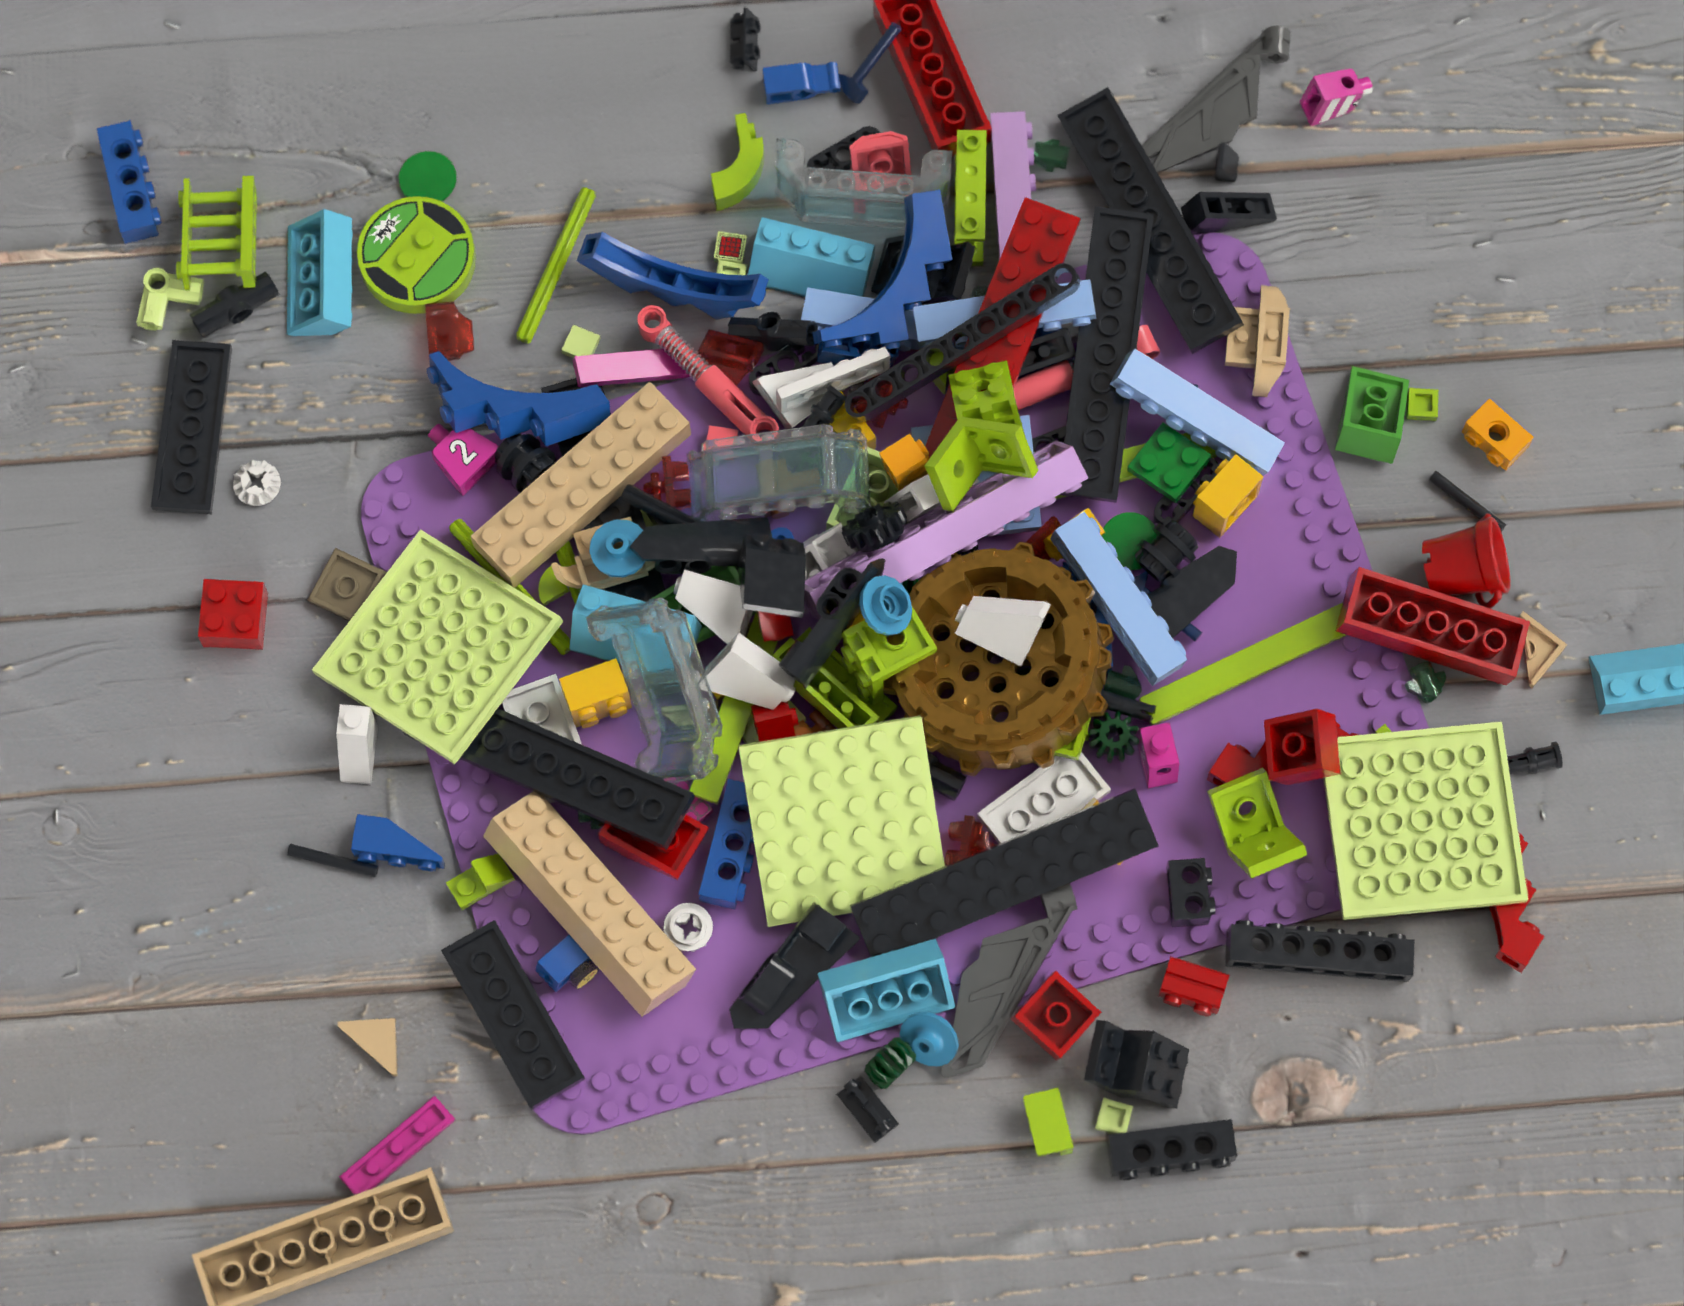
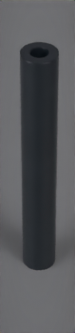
[1429,471,1507,532]
[287,844,379,878]

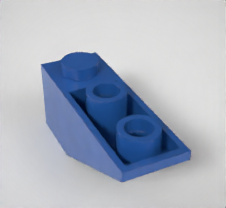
[351,814,445,872]

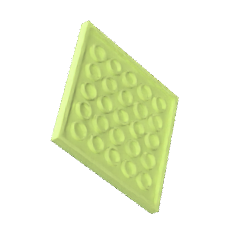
[312,529,563,764]
[738,715,945,927]
[1323,722,1528,920]

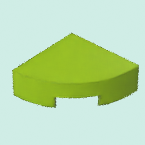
[538,565,569,606]

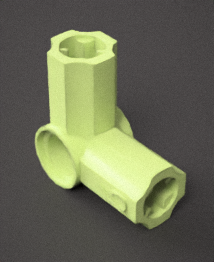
[136,268,204,331]

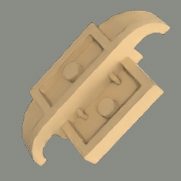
[1225,285,1290,397]
[551,517,655,589]

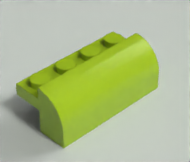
[772,627,898,729]

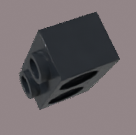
[1166,858,1215,927]

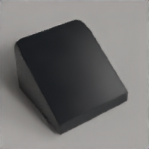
[1214,142,1239,182]

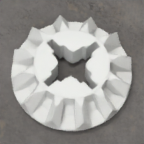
[233,460,281,506]
[664,903,713,952]

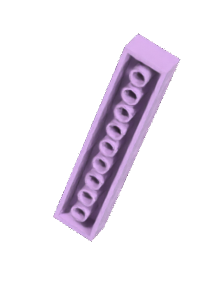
[804,441,1088,620]

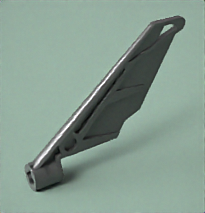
[1142,26,1291,173]
[941,883,1078,1078]

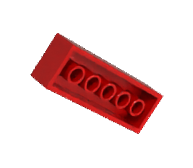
[873,0,992,162]
[1335,567,1530,685]

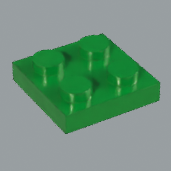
[1127,422,1211,503]

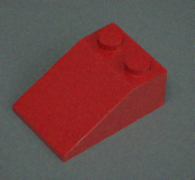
[598,814,709,880]

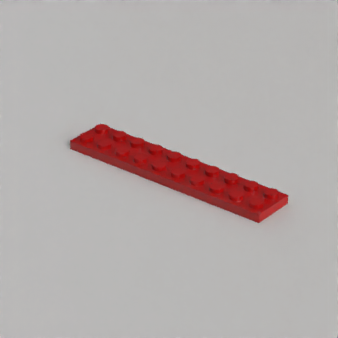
[925,197,1081,487]

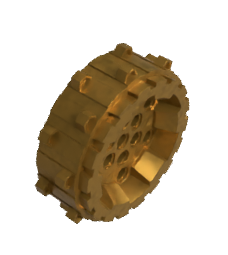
[883,541,1114,777]

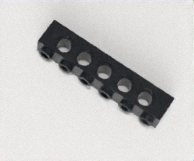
[1225,920,1415,982]

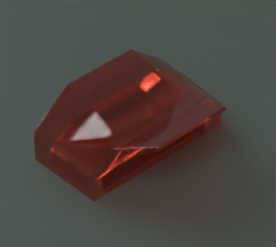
[425,302,474,361]
[698,329,764,386]

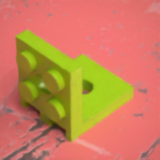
[949,360,1025,471]
[925,416,1039,512]
[841,607,937,705]
[1207,768,1308,878]

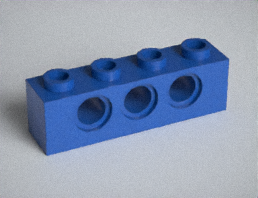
[96,120,162,244]
[699,779,754,910]

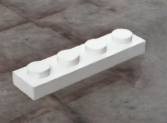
[776,346,890,413]

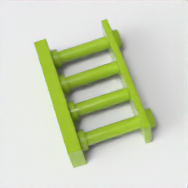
[954,130,986,266]
[176,175,257,291]

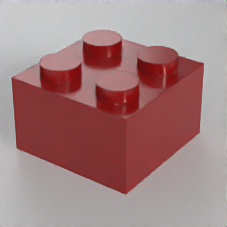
[198,579,268,650]
[1264,709,1341,785]
[1010,970,1102,1060]

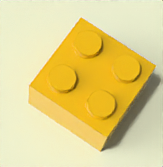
[1193,454,1264,538]
[559,658,632,728]

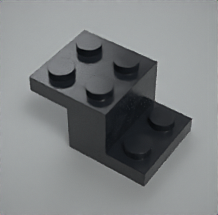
[871,235,976,305]
[1084,1020,1189,1109]

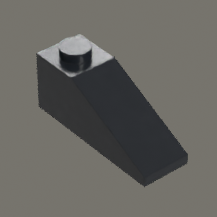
[1181,192,1277,234]
[1019,328,1076,376]

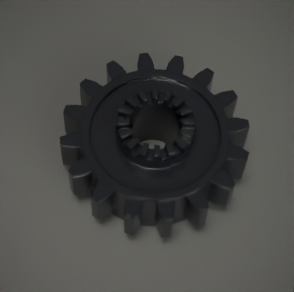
[841,501,907,552]

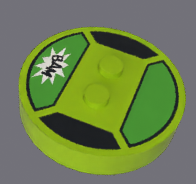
[357,197,476,314]

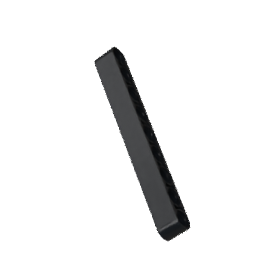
[845,263,1080,422]

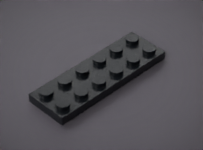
[151,340,232,514]
[441,920,585,1110]

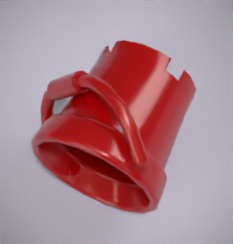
[1422,513,1511,609]

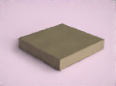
[307,548,387,621]

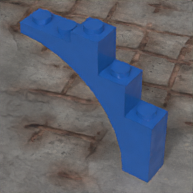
[812,190,953,350]
[576,232,769,320]
[427,351,610,446]

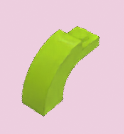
[711,113,764,211]

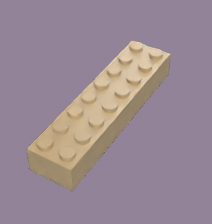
[471,381,691,588]
[483,791,696,1017]
[192,1167,455,1306]

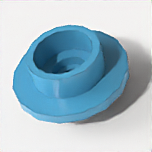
[589,520,646,578]
[859,575,912,636]
[899,1012,959,1066]

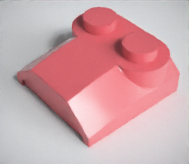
[849,131,913,194]

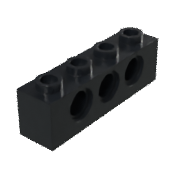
[1106,1119,1237,1180]

